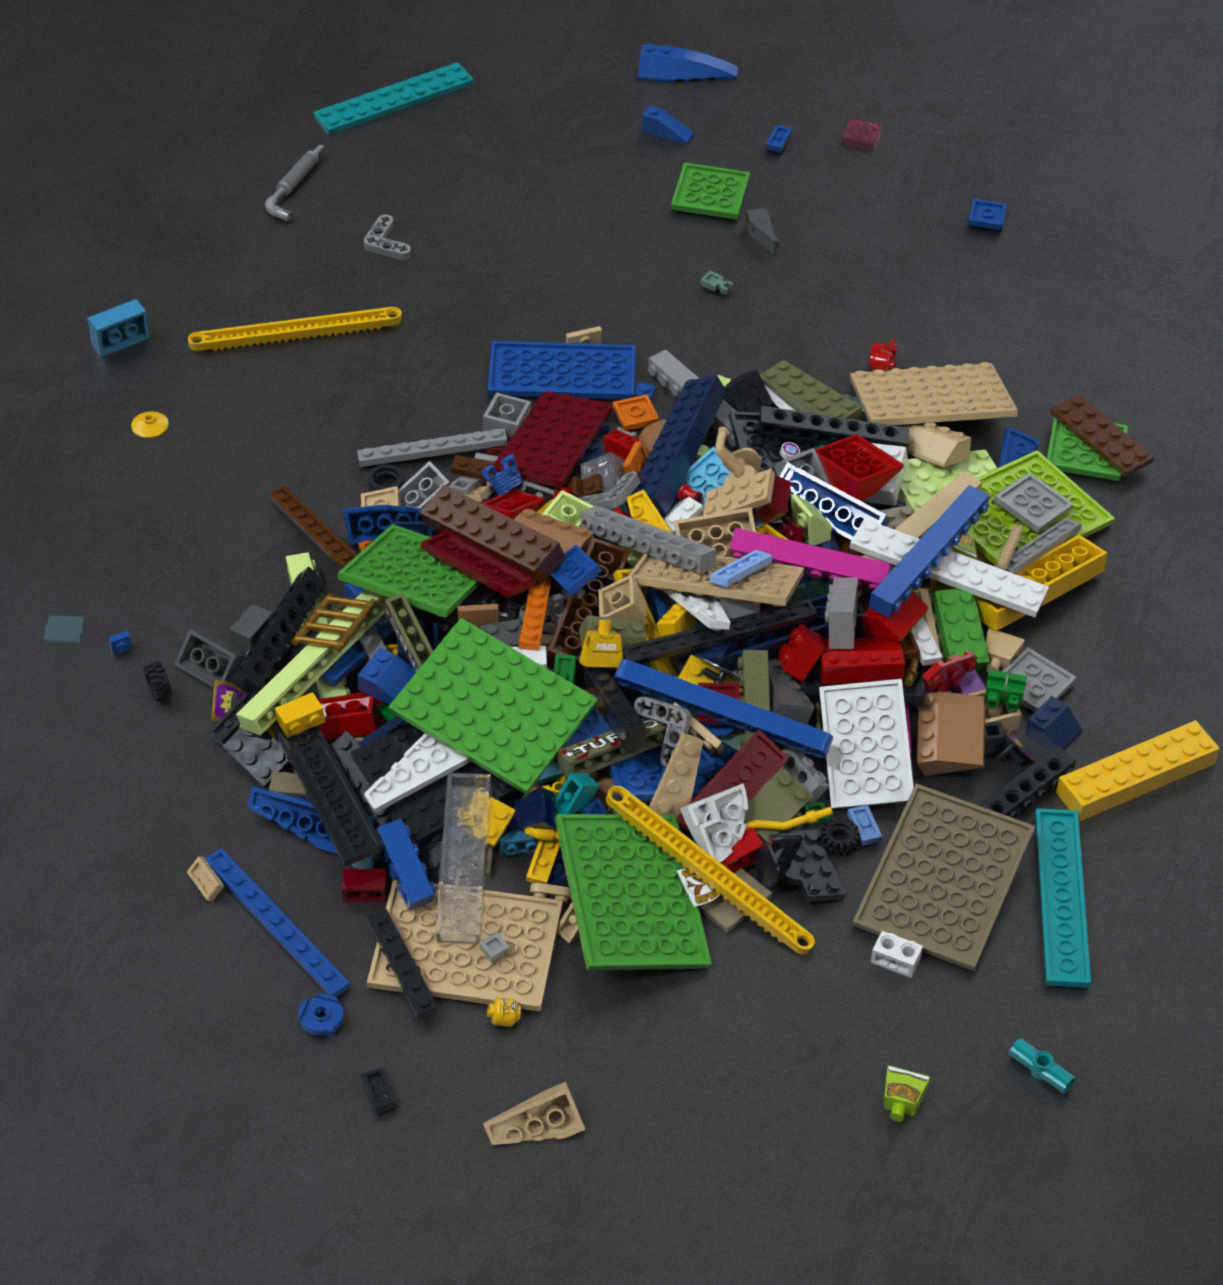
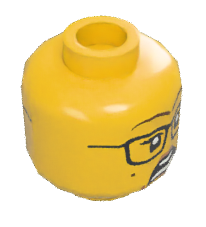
[487,997,521,1027]

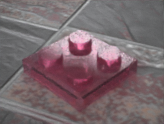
[842,118,883,149]

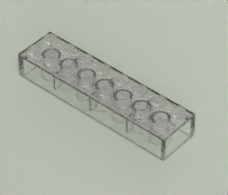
[435,773,492,944]

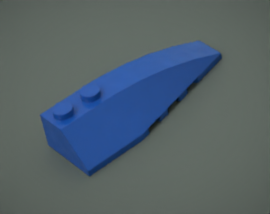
[638,44,738,82]
[780,463,890,541]
[343,505,440,545]
[248,787,376,854]

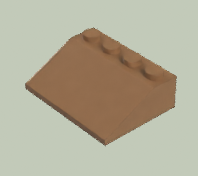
[514,509,594,554]
[917,691,985,776]

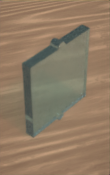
[44,616,84,644]

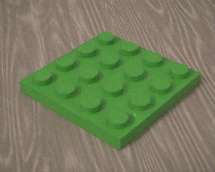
[671,163,750,220]
[1047,417,1128,481]

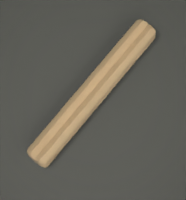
[997,524,1023,570]

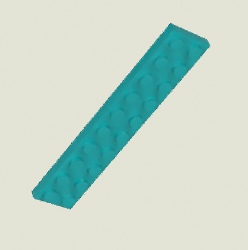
[314,62,474,135]
[1035,808,1091,988]

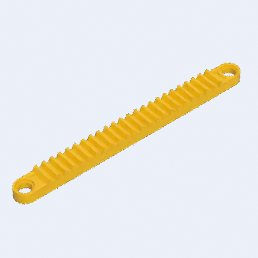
[188,307,402,351]
[606,786,815,955]

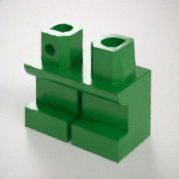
[985,669,1027,712]

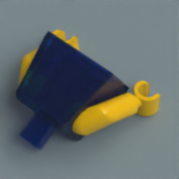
[509,781,563,843]

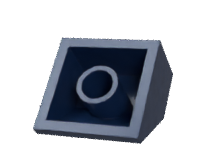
[1025,696,1082,750]

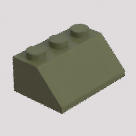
[579,616,647,659]

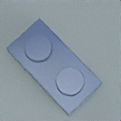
[847,805,882,846]

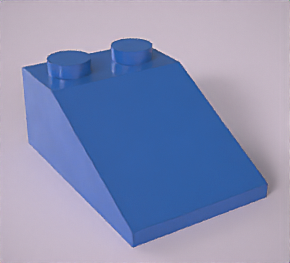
[358,647,415,705]

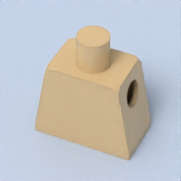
[985,628,1025,672]

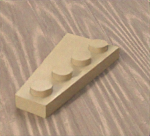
[649,732,703,817]

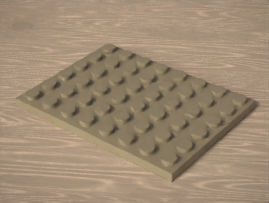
[853,783,1035,971]

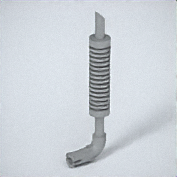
[265,145,325,222]

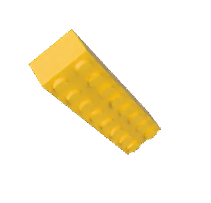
[974,535,1107,631]
[1056,720,1220,822]

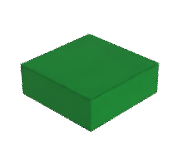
[802,802,829,826]

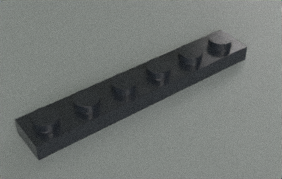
[366,909,438,1019]

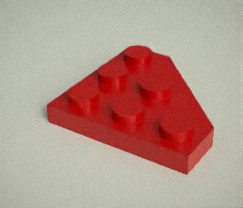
[922,650,977,693]

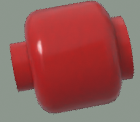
[869,349,897,372]

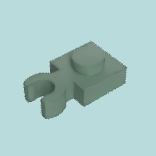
[700,271,733,295]

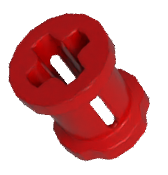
[678,484,703,504]

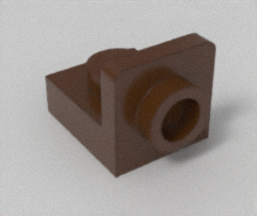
[572,473,603,497]

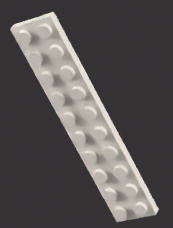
[850,519,1049,617]

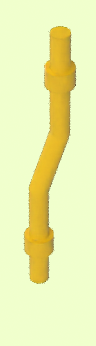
[744,807,833,830]

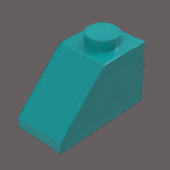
[554,773,599,814]

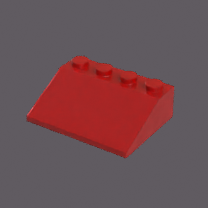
[815,434,904,501]
[818,637,905,685]

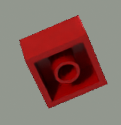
[778,624,825,682]

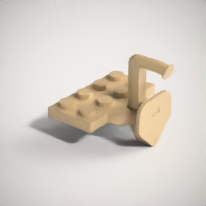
[703,427,775,516]

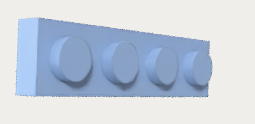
[710,550,772,588]

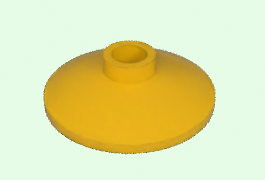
[131,411,169,439]

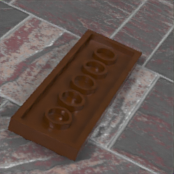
[1050,394,1154,477]

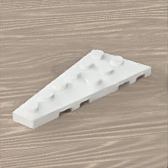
[662,589,730,631]
[364,733,471,813]

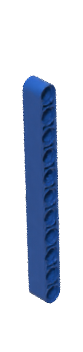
[613,659,833,758]

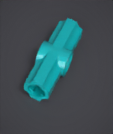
[1009,1038,1076,1093]

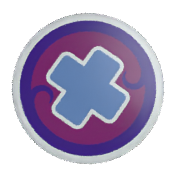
[780,442,800,459]

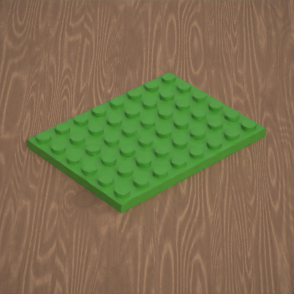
[388,618,598,795]
[555,814,712,970]

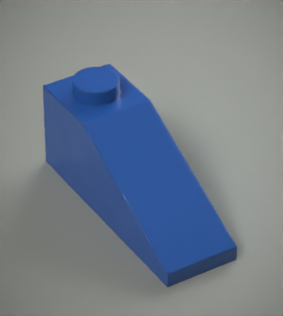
[642,106,694,145]

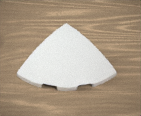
[680,784,748,862]

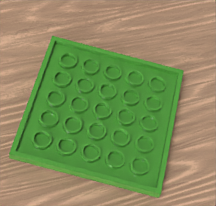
[338,524,481,618]

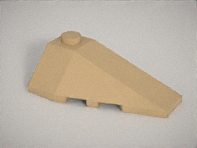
[483,1082,585,1145]

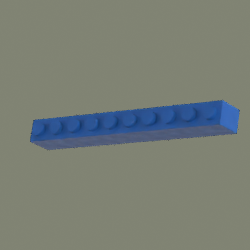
[868,485,989,618]

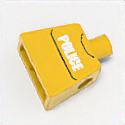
[579,620,623,668]

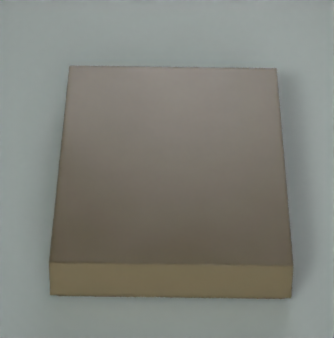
[698,868,772,933]

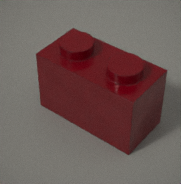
[342,868,387,902]

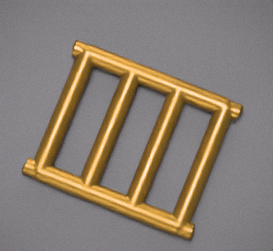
[291,593,377,652]

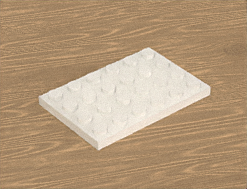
[819,679,914,810]

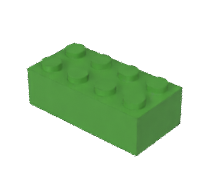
[931,589,990,670]

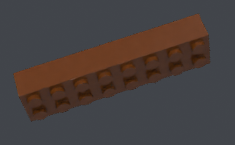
[419,485,565,585]
[546,538,630,678]

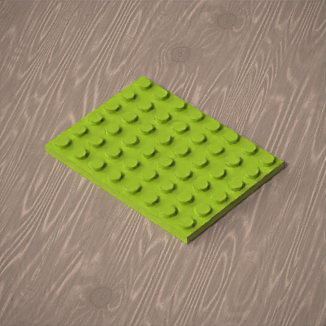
[966,450,1115,565]

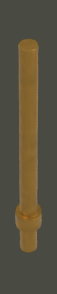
[904,657,919,687]

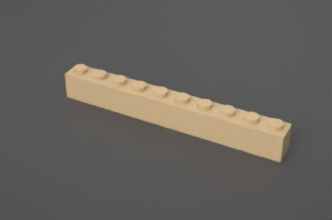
[858,471,982,597]

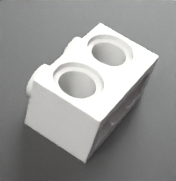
[871,931,923,978]

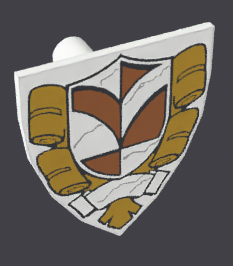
[677,868,721,907]

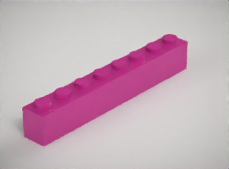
[730,528,891,592]

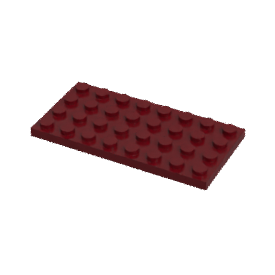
[491,391,613,488]

